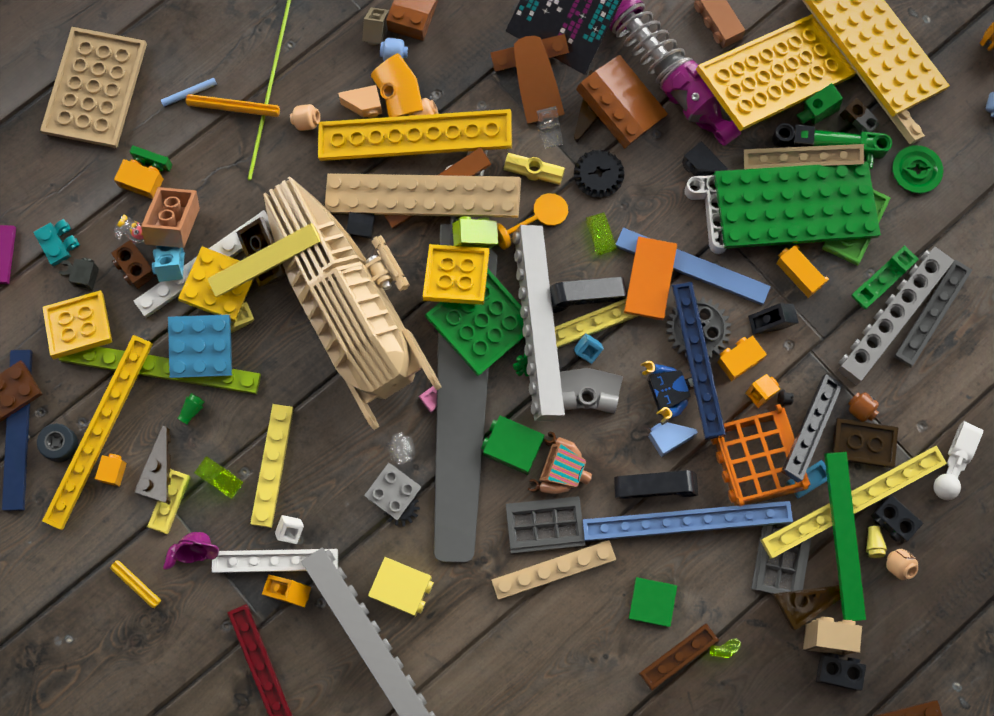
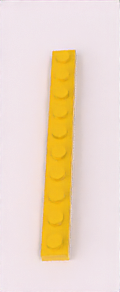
[42,335,153,530]

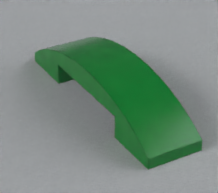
[851,245,919,310]

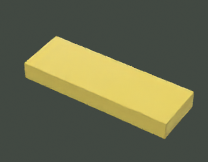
[147,469,191,535]

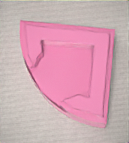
[419,386,437,413]

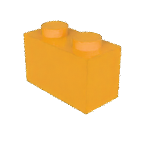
[114,159,163,199]
[717,335,767,382]

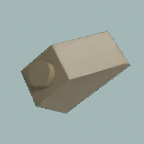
[362,7,389,45]

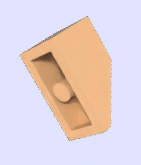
[338,85,382,118]

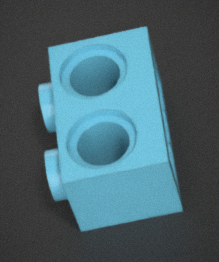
[152,246,185,282]

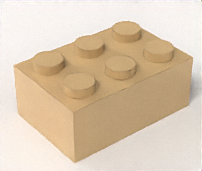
[803,617,862,656]

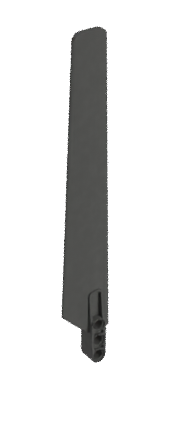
[434,216,498,563]

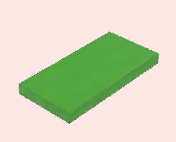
[822,190,891,266]

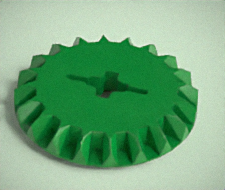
[892,145,944,194]

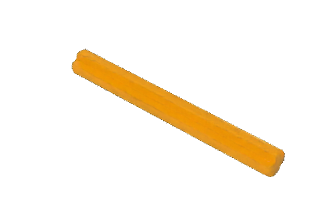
[186,94,280,117]

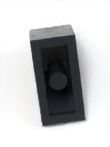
[682,141,728,176]
[748,303,799,335]

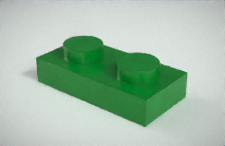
[130,145,172,172]

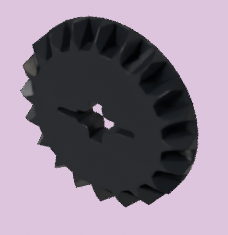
[574,149,625,198]

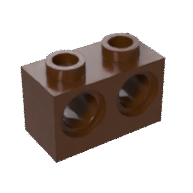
[111,239,157,289]

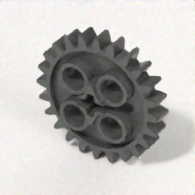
[666,296,731,360]

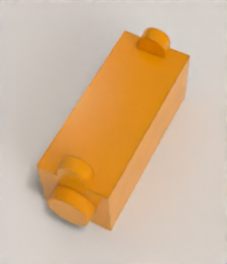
[776,245,829,298]

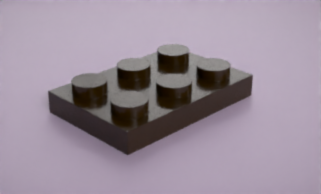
[832,418,898,468]

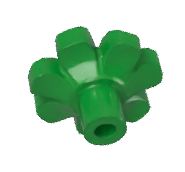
[513,354,529,377]

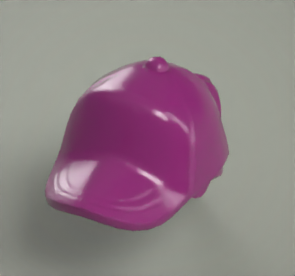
[163,532,219,570]

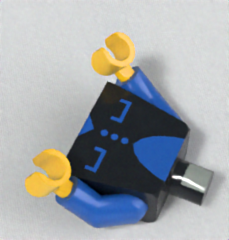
[641,361,694,423]

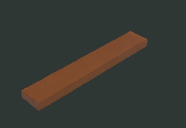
[384,147,492,229]

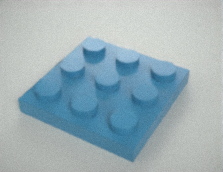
[168,315,232,378]

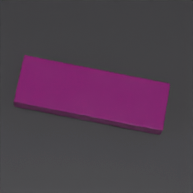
[0,225,16,284]

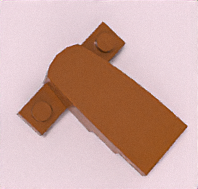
[490,34,569,124]

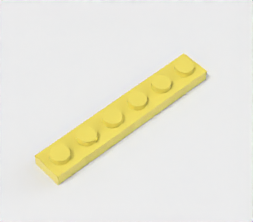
[250,404,294,528]

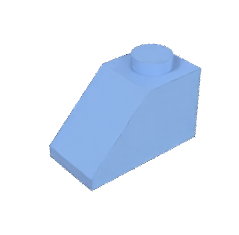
[648,422,698,457]

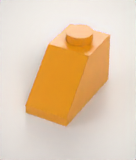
[745,374,780,409]
[262,574,311,607]

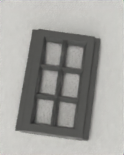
[506,496,585,554]
[751,522,812,595]

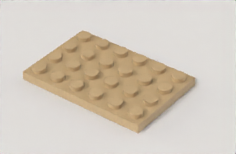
[40,27,147,148]

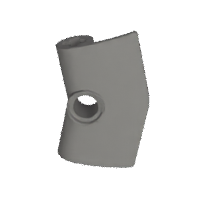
[560,368,623,414]

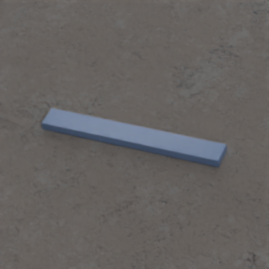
[615,228,771,306]

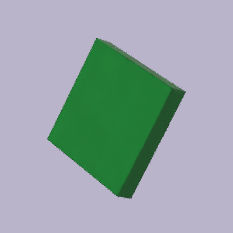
[628,577,677,627]

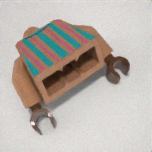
[528,432,592,494]

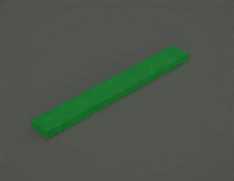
[824,452,866,621]

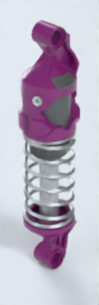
[609,0,741,146]

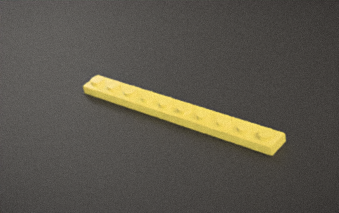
[760,446,947,559]

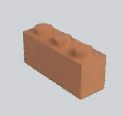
[694,0,745,48]

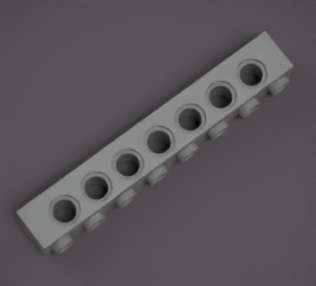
[837,247,954,385]

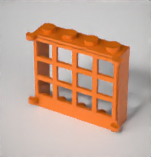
[711,404,810,507]

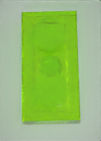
[586,212,617,256]

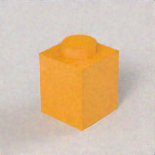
[95,454,127,487]

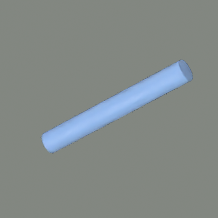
[161,78,217,107]

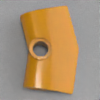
[371,53,423,117]

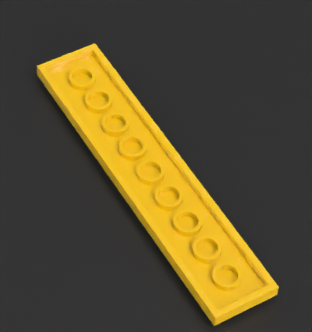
[318,109,512,161]

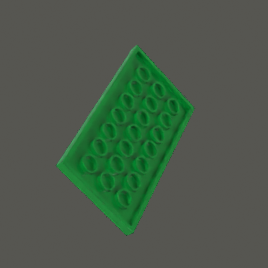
[714,161,881,249]

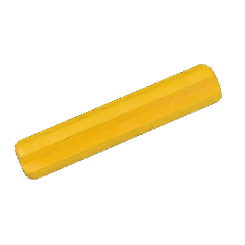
[110,561,161,608]

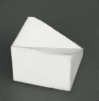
[275,515,304,544]

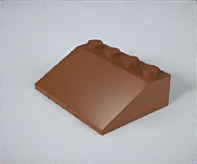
[576,55,668,149]

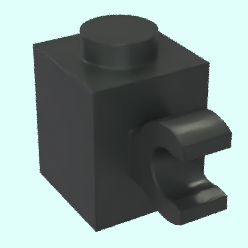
[59,258,99,290]

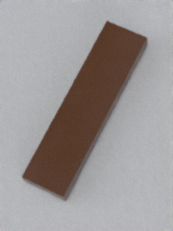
[639,623,719,691]

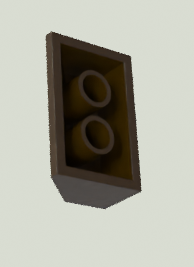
[236,217,287,287]

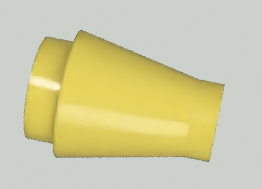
[866,526,887,558]

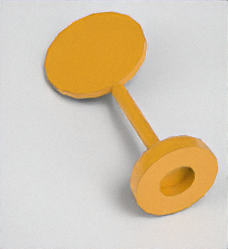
[497,193,568,250]

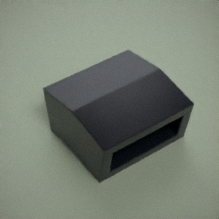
[346,212,375,239]

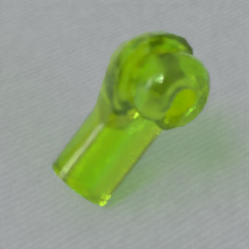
[710,638,741,658]

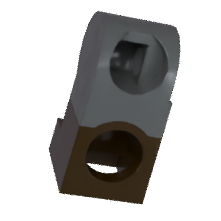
[839,98,879,133]

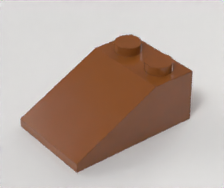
[386,0,438,41]

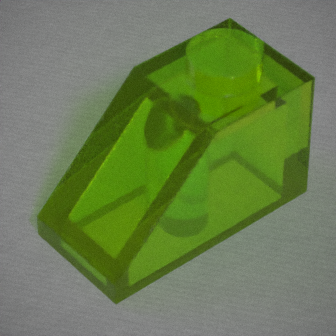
[194,456,244,499]

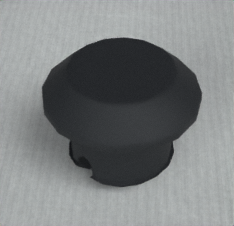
[778,389,794,407]

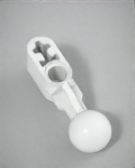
[933,421,983,500]

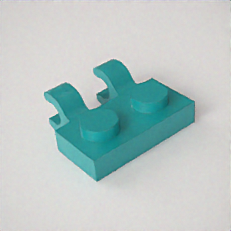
[33,219,80,267]

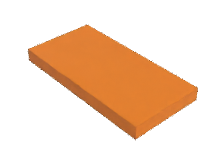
[624,236,677,320]

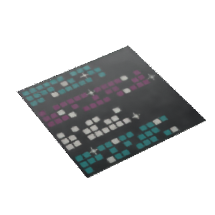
[506,0,622,75]

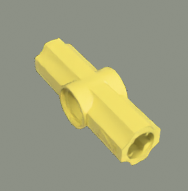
[504,153,565,185]

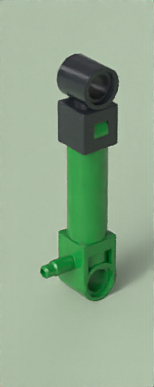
[772,123,892,170]

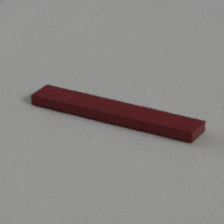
[227,604,293,716]

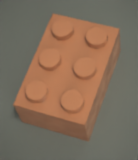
[141,187,200,248]

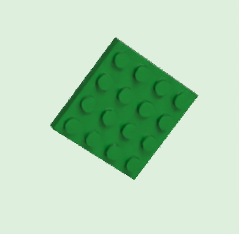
[425,269,524,376]

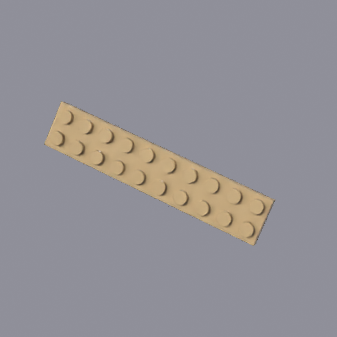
[325,174,521,218]

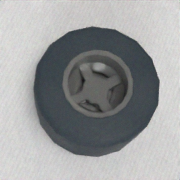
[37,423,78,463]

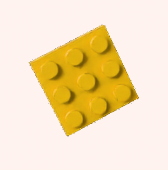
[423,244,489,305]
[178,246,254,322]
[43,290,112,360]

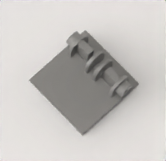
[364,463,421,520]

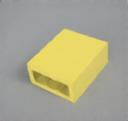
[368,557,434,617]

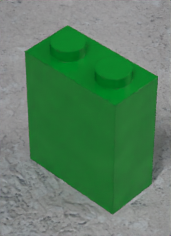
[481,416,545,475]

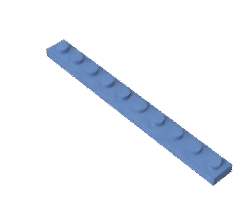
[583,501,793,541]

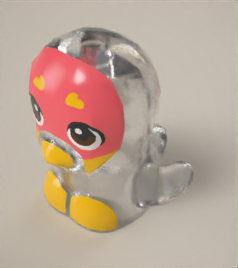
[114,214,144,244]

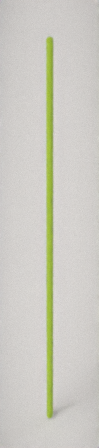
[248,0,291,180]

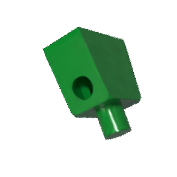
[796,83,843,125]

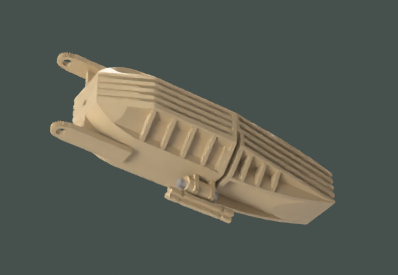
[264,177,442,430]

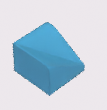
[574,333,604,364]

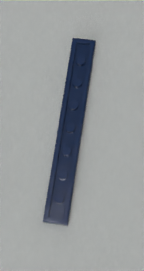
[672,282,726,440]
[2,350,33,511]

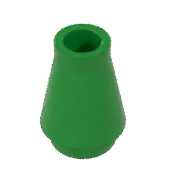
[177,393,205,425]

